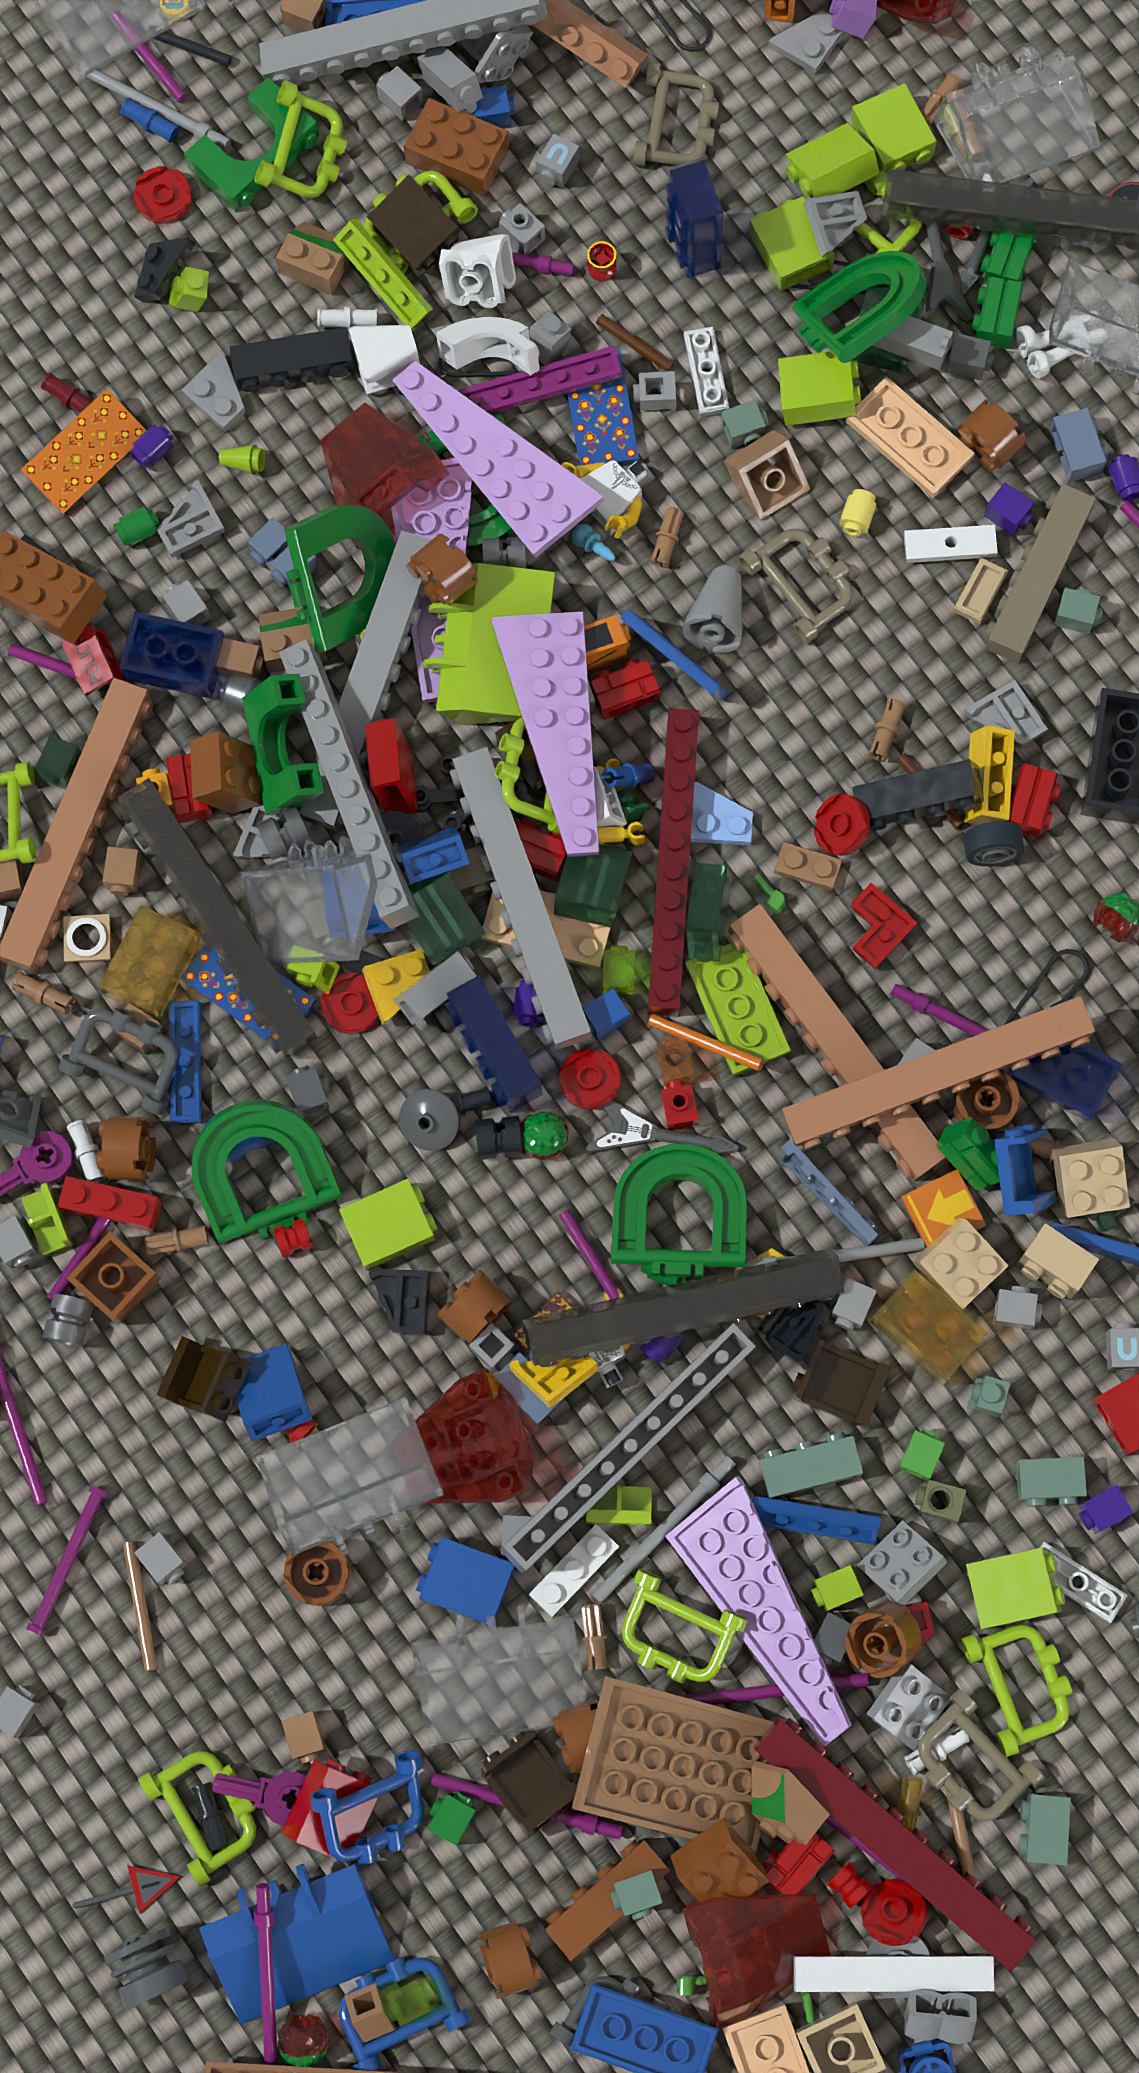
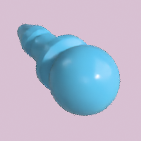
[571,524,615,561]

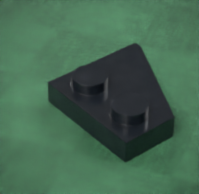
[134,237,195,302]
[369,1269,431,1335]
[765,1293,831,1370]

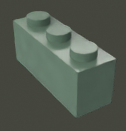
[759,1432,863,1499]

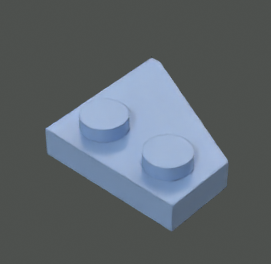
[691,782,753,845]

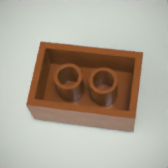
[404,98,510,197]

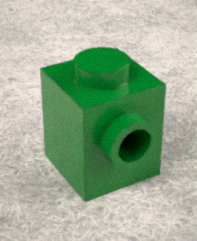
[428,1791,477,1846]

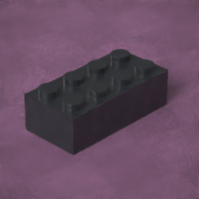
[1080,688,1139,824]

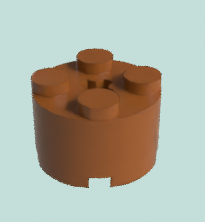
[958,399,1027,472]
[406,534,478,605]
[953,1071,1020,1136]
[96,1117,156,1180]
[437,1270,512,1345]
[284,1539,352,1607]
[845,1603,922,1678]
[552,1700,598,1776]
[477,1921,541,2000]

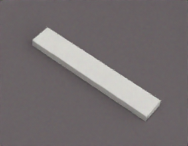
[794,1956,994,1992]

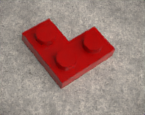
[850,882,917,970]

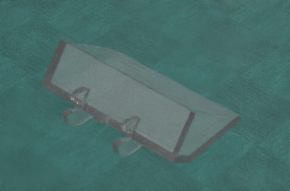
[33,0,206,78]
[933,45,1101,193]
[1049,259,1139,396]
[241,836,378,964]
[256,1397,444,1556]
[411,1605,587,1746]

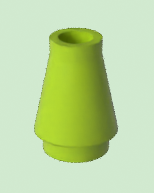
[219,445,265,475]

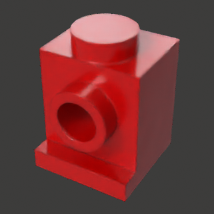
[661,1080,699,1130]

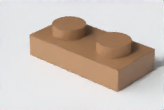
[774,842,842,891]

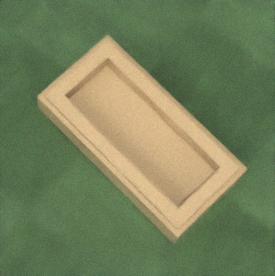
[953,557,1008,625]

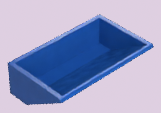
[199,1863,395,2024]

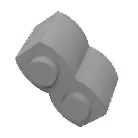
[905,1989,977,2044]

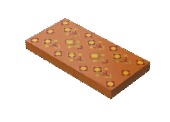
[20,389,146,515]

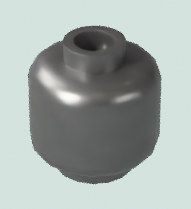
[220,674,262,716]

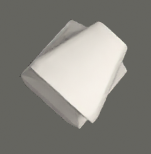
[439,234,516,308]
[349,325,420,395]

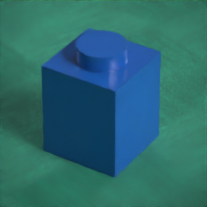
[474,86,516,128]
[582,989,630,1040]

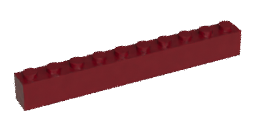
[647,708,699,1017]
[754,1717,1036,1972]

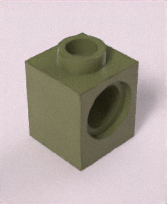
[915,1480,966,1524]

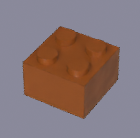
[190,731,261,814]
[66,1231,161,1325]
[670,1817,769,1920]

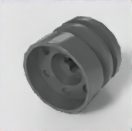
[104,1927,190,2011]

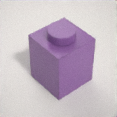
[829,0,877,39]

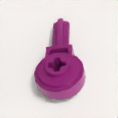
[0,1131,74,1197]
[212,1772,307,1827]

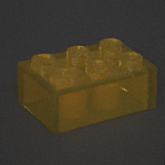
[98,905,201,1021]
[870,1270,988,1385]

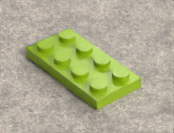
[685,943,791,1077]

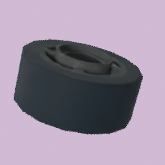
[963,821,1025,866]

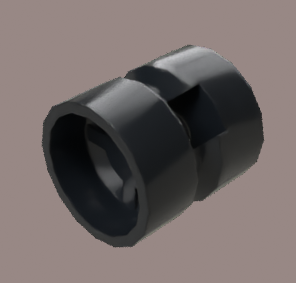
[475,1116,523,1160]

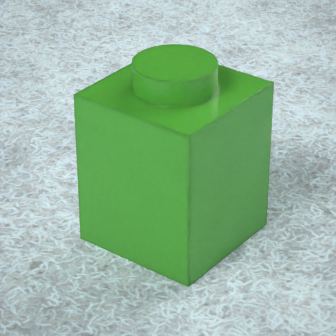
[898,1428,945,1481]

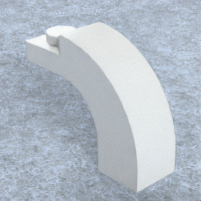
[436,317,540,375]

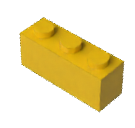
[964,725,1015,825]

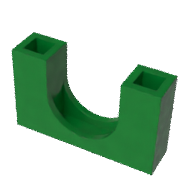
[184,78,319,212]
[242,673,324,815]

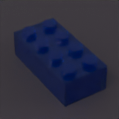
[665,160,724,278]
[445,975,543,1113]

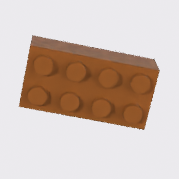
[0,531,108,645]

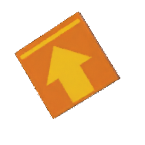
[901,1170,986,1248]

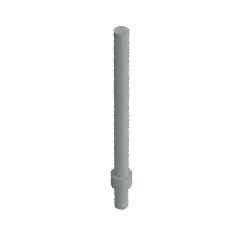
[78,63,231,150]
[737,1238,925,1277]
[592,1456,736,1603]

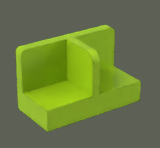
[21,1182,74,1257]
[586,1484,652,1526]

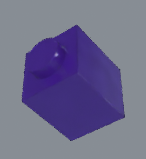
[984,482,1034,536]
[1079,1485,1133,1534]

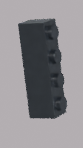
[229,327,355,392]
[852,759,984,831]

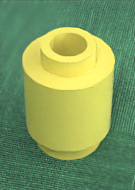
[839,489,876,537]

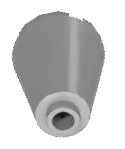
[682,565,743,653]

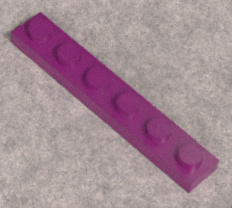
[457,346,623,415]

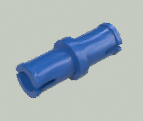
[120,97,179,143]
[602,763,655,788]

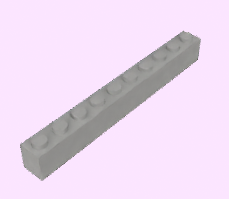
[259,0,548,88]
[299,530,431,831]
[279,639,419,929]
[449,747,592,1051]
[499,1323,756,1573]

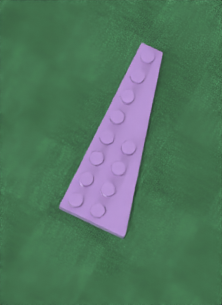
[393,361,605,558]
[385,458,473,703]
[492,612,599,857]
[665,1477,852,1747]

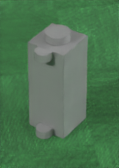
[417,46,483,113]
[873,316,953,370]
[393,951,478,1030]

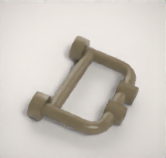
[633,62,719,166]
[738,529,853,644]
[918,1688,1046,1821]

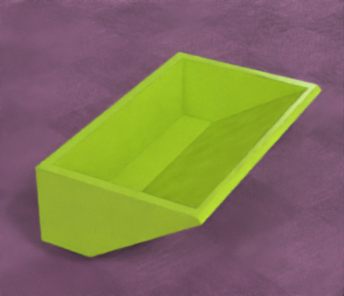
[422,563,555,725]

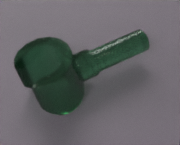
[1096,1197,1135,1232]

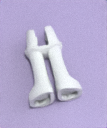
[1015,312,1107,379]

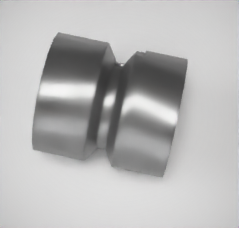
[482,537,527,569]
[256,807,312,861]
[42,1294,94,1347]

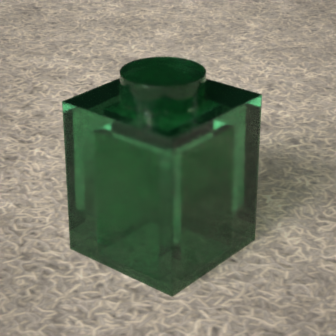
[35,736,81,787]

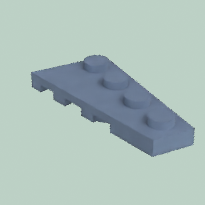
[779,1139,878,1246]

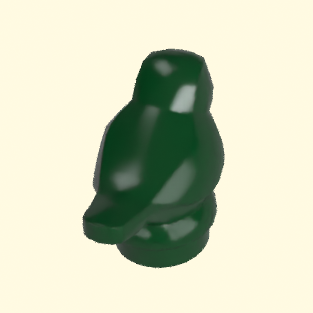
[616,789,651,843]

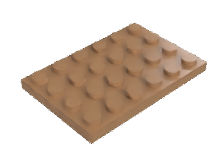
[572,1676,774,1853]

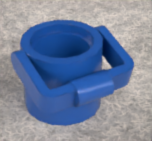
[897,2039,957,2073]

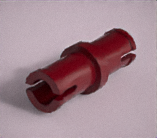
[41,373,93,413]

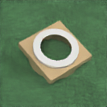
[63,914,112,963]

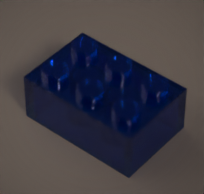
[119,612,225,699]
[1006,1044,1123,1122]

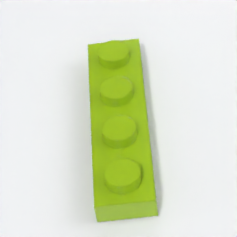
[333,218,433,330]

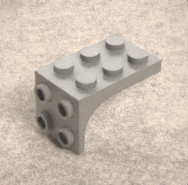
[458,24,533,83]

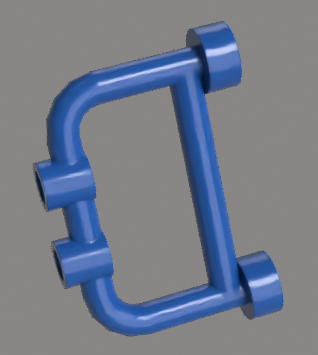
[310,1750,424,1865]
[339,1956,473,2071]

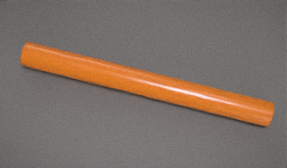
[648,1014,764,1071]

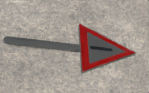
[72,1865,181,1914]

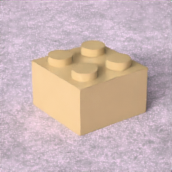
[1052,1138,1130,1218]
[913,1218,1009,1310]
[1017,1223,1099,1300]
[795,2002,887,2073]

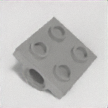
[857,1520,948,1605]
[867,1663,951,1751]

